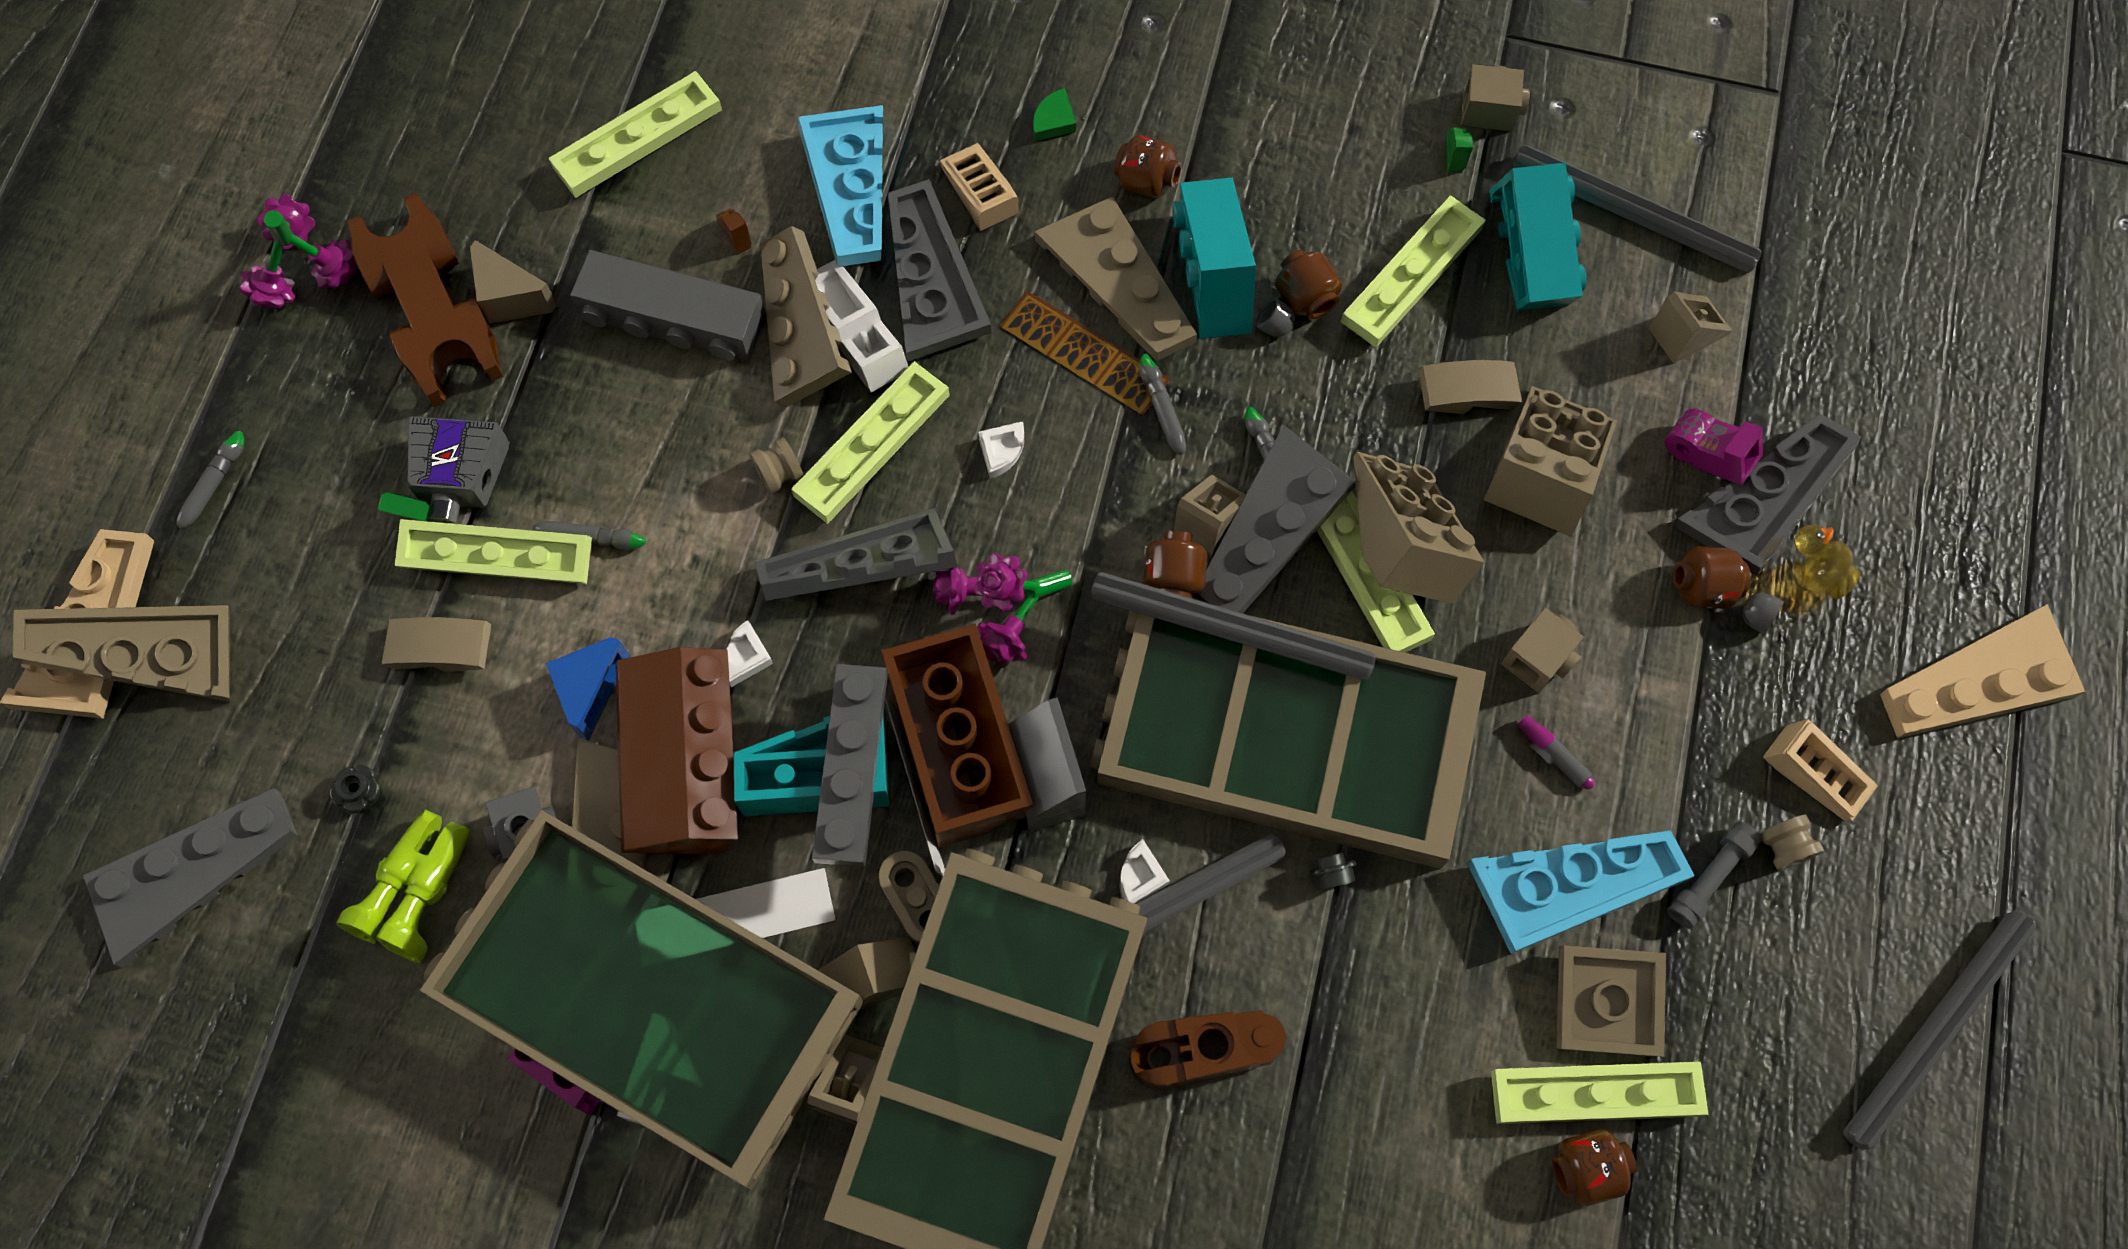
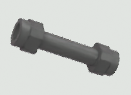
[1667,821,1762,929]

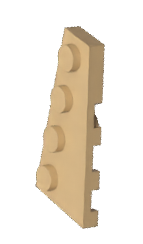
[0,529,154,719]
[1880,604,2085,739]

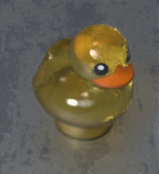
[1793,525,1861,599]

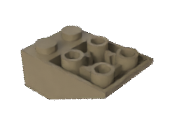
[1484,386,1617,536]
[1353,452,1485,603]

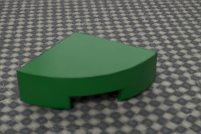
[1033,88,1076,141]
[1446,127,1473,172]
[378,492,430,521]

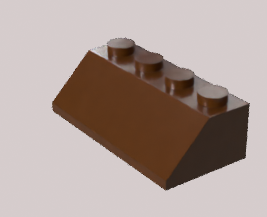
[881,623,1033,848]
[615,647,738,854]

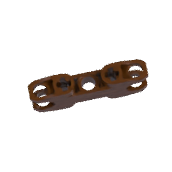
[348,192,504,407]

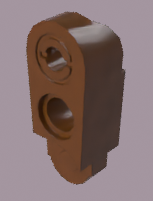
[1130,1010,1286,1090]

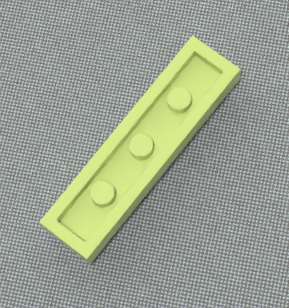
[549,71,722,198]
[1341,195,1486,347]
[791,361,950,524]
[1317,491,1435,653]
[395,519,592,584]
[1491,1062,1709,1124]

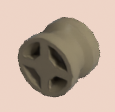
[750,437,804,494]
[1760,814,1824,871]

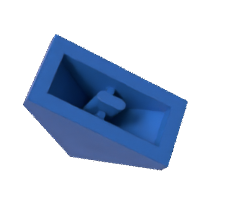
[546,637,629,741]

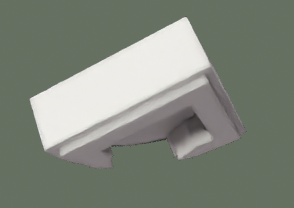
[978,421,1024,479]
[726,620,773,687]
[1119,839,1170,904]

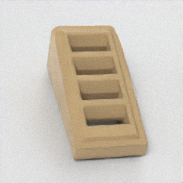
[940,143,1019,231]
[1763,719,1878,822]

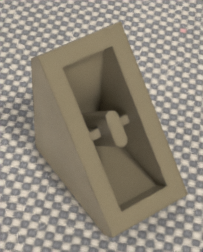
[470,240,557,324]
[1648,291,1732,363]
[1174,475,1246,555]
[817,936,926,1011]
[807,1034,883,1126]

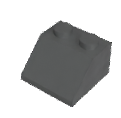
[1008,698,1086,833]

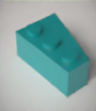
[1489,162,1586,311]
[1172,178,1256,339]
[734,705,891,817]

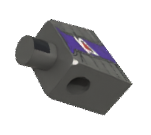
[407,417,510,524]

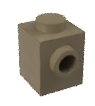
[1461,64,1530,132]
[1501,607,1584,693]

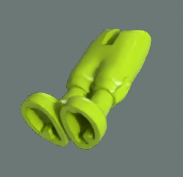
[336,810,470,963]

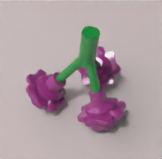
[240,194,357,309]
[933,553,1072,665]

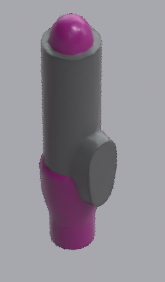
[1517,715,1595,789]

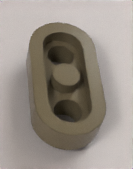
[879,851,955,946]

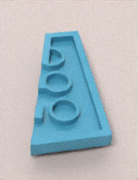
[798,105,883,267]
[1467,831,1694,954]

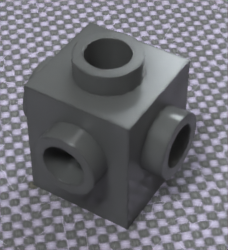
[483,786,556,863]

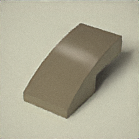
[1418,360,1522,414]
[382,617,491,673]

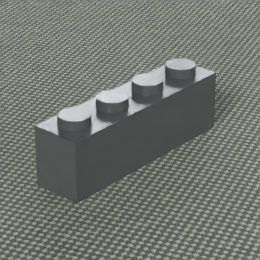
[570,250,766,362]

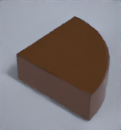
[716,208,752,254]

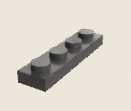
[812,664,888,867]

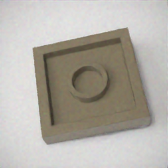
[1556,945,1666,1057]

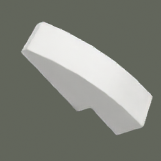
[815,260,908,392]

